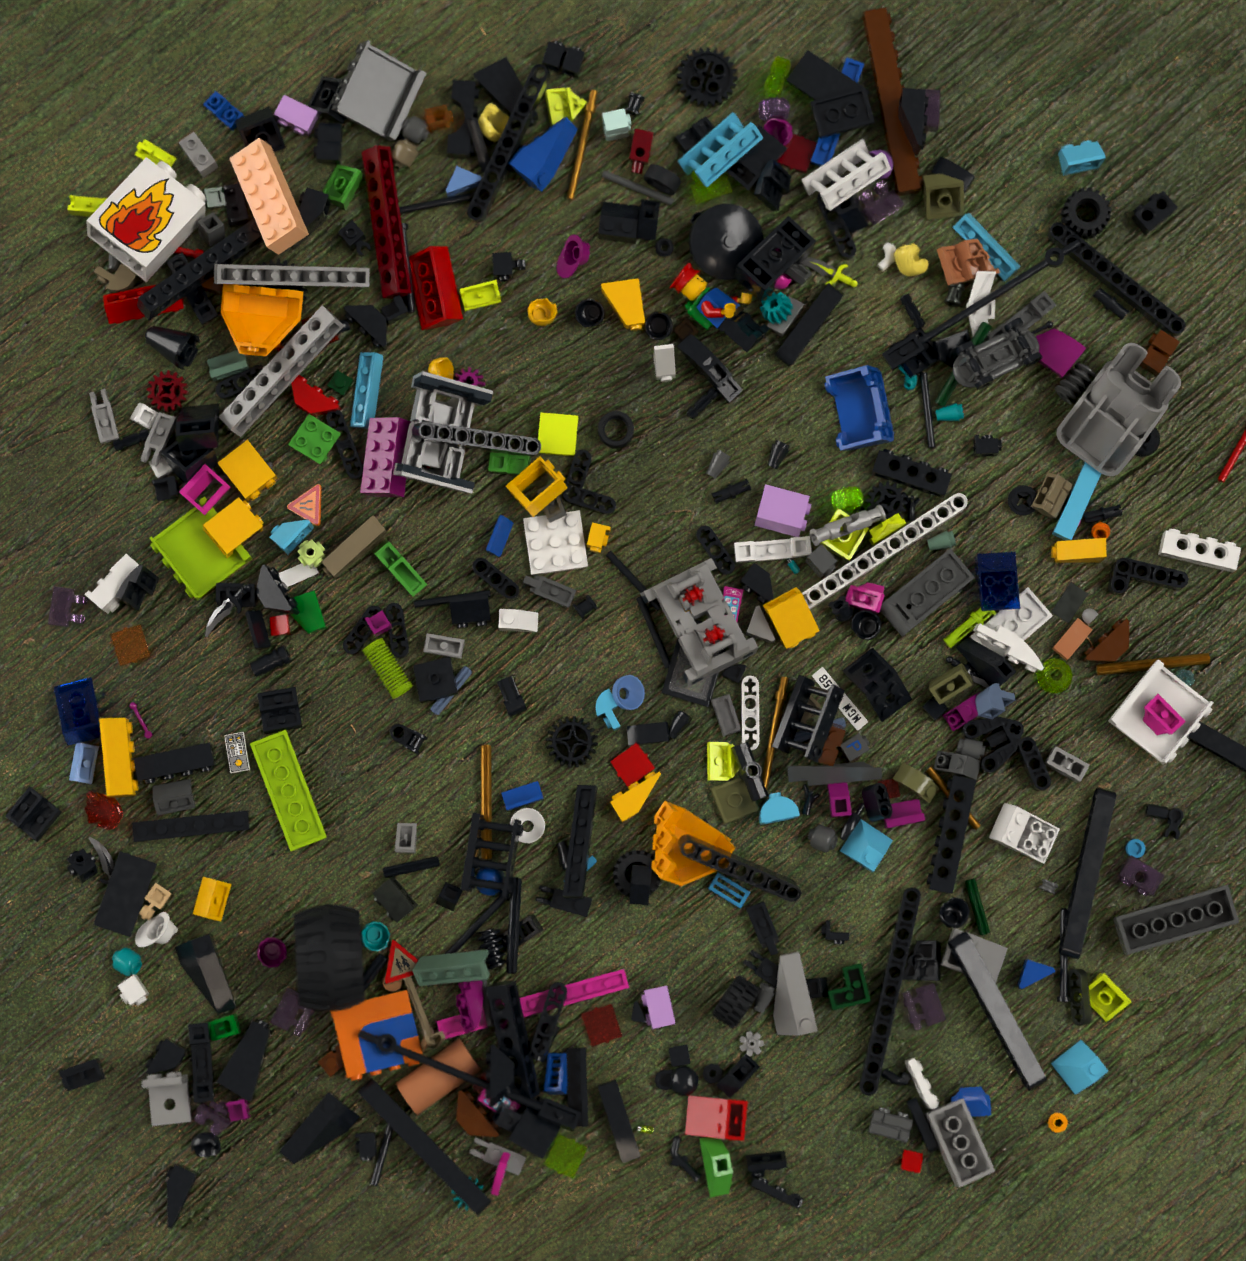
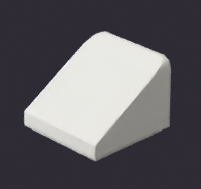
[130,403,158,430]

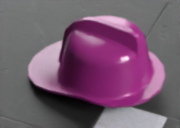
[557,234,590,278]

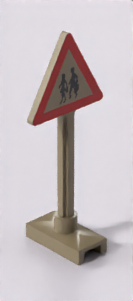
[384,940,445,1053]

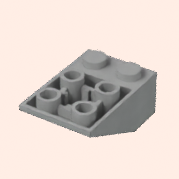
[940,928,1008,984]

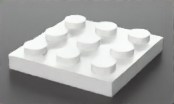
[523,510,588,576]

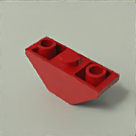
[291,375,341,417]

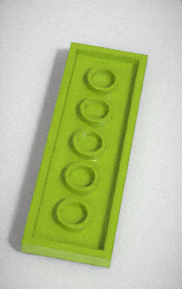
[250,730,327,852]

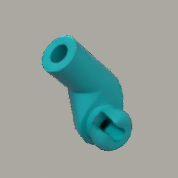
[899,366,917,390]

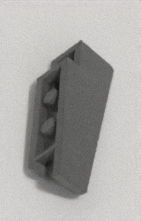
[786,762,882,786]

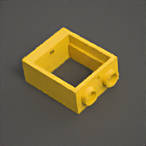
[506,456,568,517]

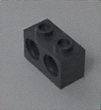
[1131,191,1178,235]

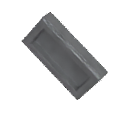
[711,694,741,737]

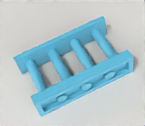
[677,112,763,187]

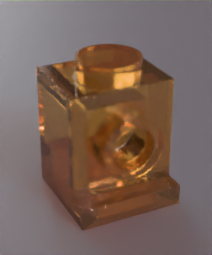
[424,105,454,133]

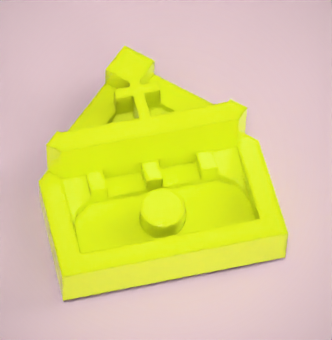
[545,87,587,126]
[869,513,906,546]
[707,742,739,781]

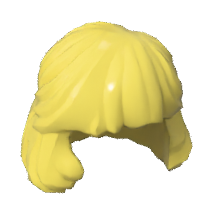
[478,103,515,142]
[894,243,929,276]

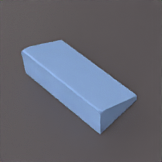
[69,743,99,784]

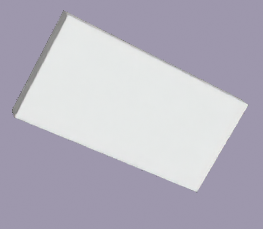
[970,587,1053,658]

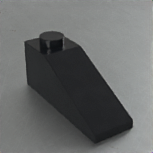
[166,1163,199,1229]

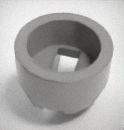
[1082,609,1099,625]

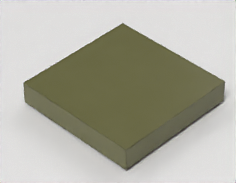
[710,777,760,825]

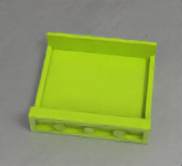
[150,496,252,600]

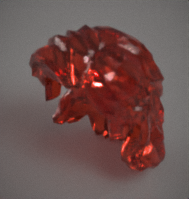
[84,791,123,830]

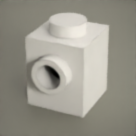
[118,975,149,1006]

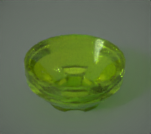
[1037,659,1072,693]

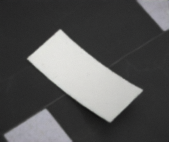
[279,563,319,587]

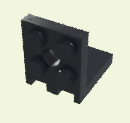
[842,648,912,722]

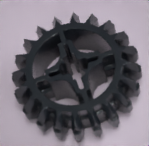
[546,716,598,768]

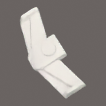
[966,271,996,343]

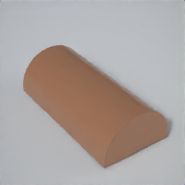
[395,1038,482,1115]

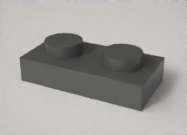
[537,483,567,523]

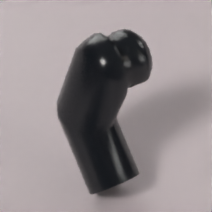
[881,1068,911,1086]

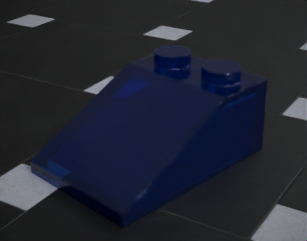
[54,677,102,746]

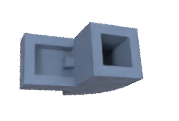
[975,683,1016,719]

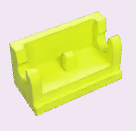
[67,195,107,217]
[460,280,502,311]

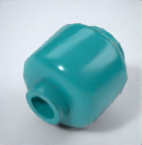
[112,948,142,976]

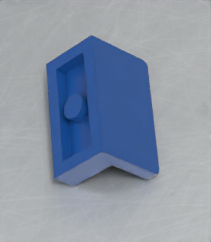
[501,781,544,811]

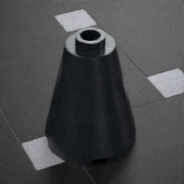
[145,326,200,370]

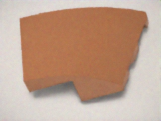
[937,239,1000,285]

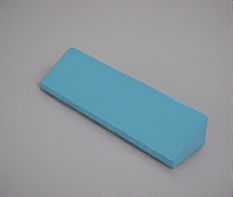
[952,213,1020,282]
[350,352,383,429]

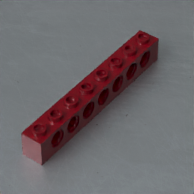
[362,145,412,299]

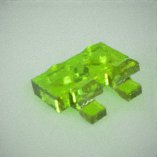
[690,170,732,205]

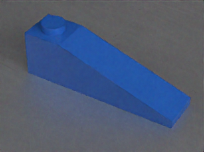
[508,117,578,192]

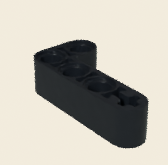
[1108,558,1189,596]

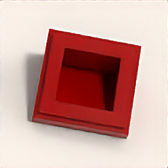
[269,614,291,637]
[900,1149,923,1173]

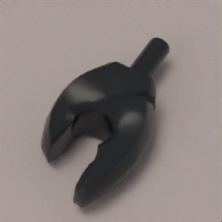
[840,803,865,840]

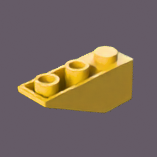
[610,771,661,823]

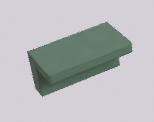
[207,350,249,382]

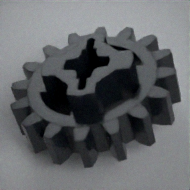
[865,481,908,520]

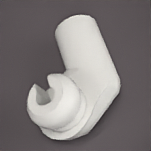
[877,243,896,271]

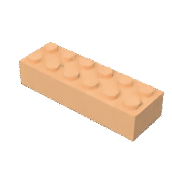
[229,138,309,255]

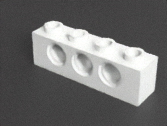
[1158,529,1241,572]

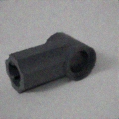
[497,676,527,717]

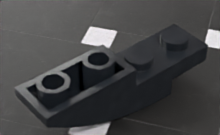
[676,334,743,403]

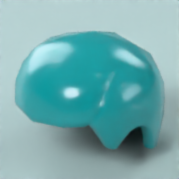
[361,921,390,952]

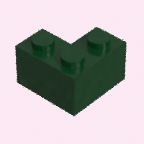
[827,963,871,1010]

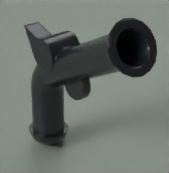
[669,1135,703,1183]

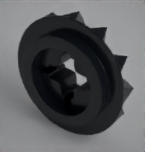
[1008,485,1037,516]

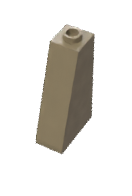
[322,515,388,579]

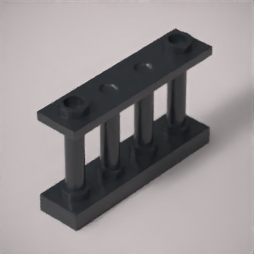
[772,675,845,763]
[460,813,524,898]

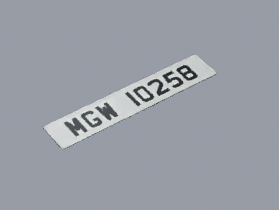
[812,667,868,731]

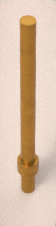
[567,90,598,200]
[762,676,788,790]

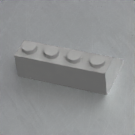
[924,1098,995,1187]

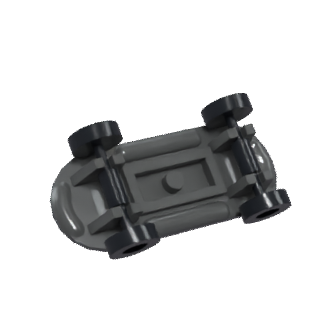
[953,318,1043,390]

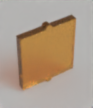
[110,624,151,666]

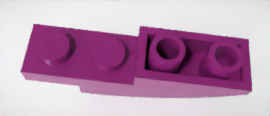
[456,980,483,1034]

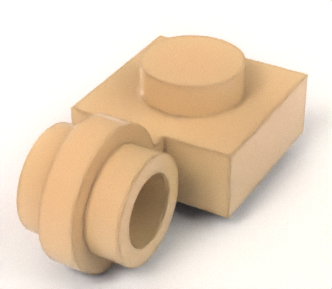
[139,883,172,921]

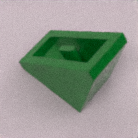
[208,1014,242,1042]

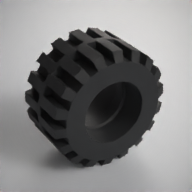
[1061,188,1111,239]
[613,850,661,898]
[713,975,760,1029]

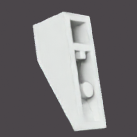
[653,344,676,382]

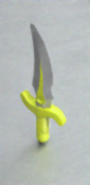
[801,257,858,287]

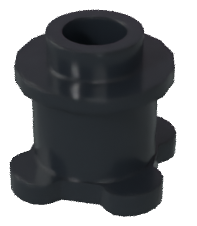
[829,596,853,622]

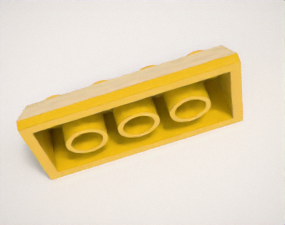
[99,718,138,798]

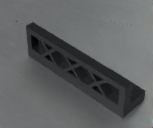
[567,1047,588,1127]

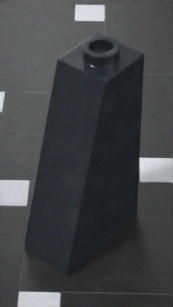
[473,57,538,128]
[217,1019,272,1102]

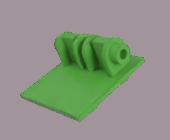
[288,414,341,465]

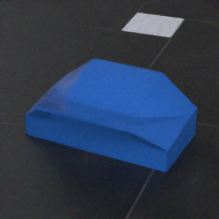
[950,1087,991,1117]

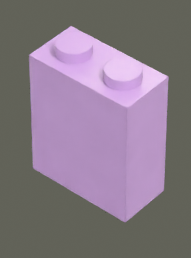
[754,484,811,537]

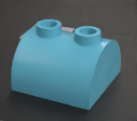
[759,792,800,825]

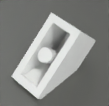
[498,609,538,632]

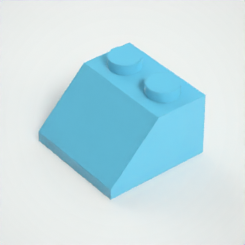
[1058,140,1106,176]

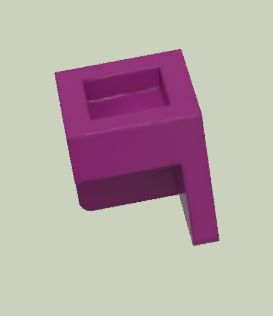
[365,611,393,637]
[225,1099,251,1122]

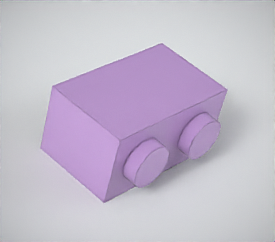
[274,95,319,136]
[641,985,675,1029]

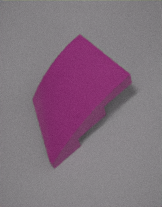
[1035,329,1086,378]

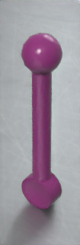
[129,702,152,738]

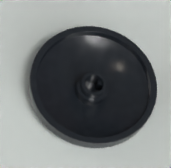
[689,204,764,280]

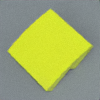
[538,412,578,456]

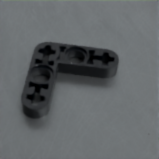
[563,449,616,515]

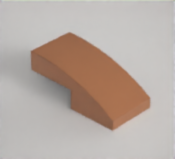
[1052,618,1092,661]

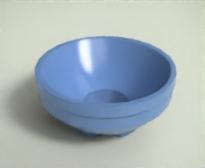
[612,675,645,710]

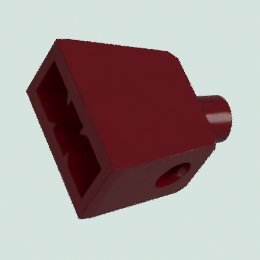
[629,128,654,174]

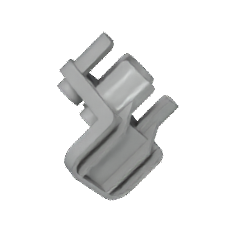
[1056,343,1181,476]

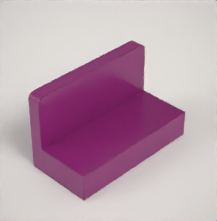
[884,799,925,829]

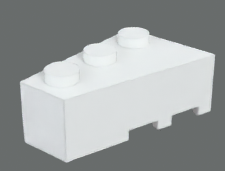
[85,554,139,614]

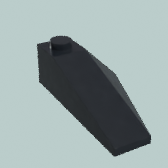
[279,1091,360,1164]

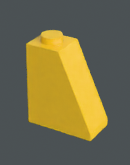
[601,278,645,331]
[1051,538,1107,563]

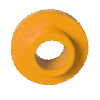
[1048,1113,1068,1133]

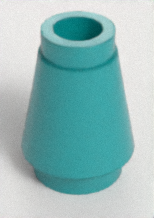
[936,403,964,421]

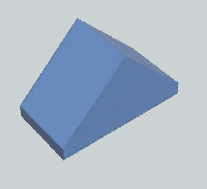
[446,166,482,197]

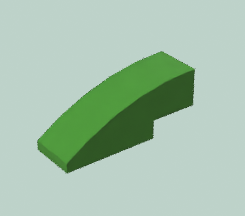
[373,539,427,597]

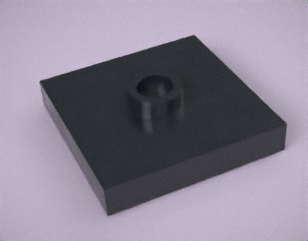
[413,657,458,703]

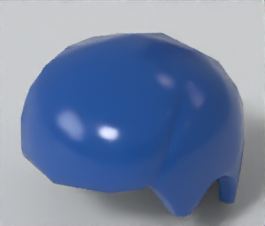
[476,868,505,896]

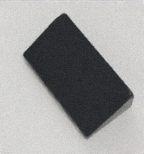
[245,610,271,651]

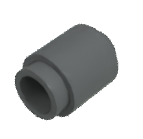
[956,737,986,760]

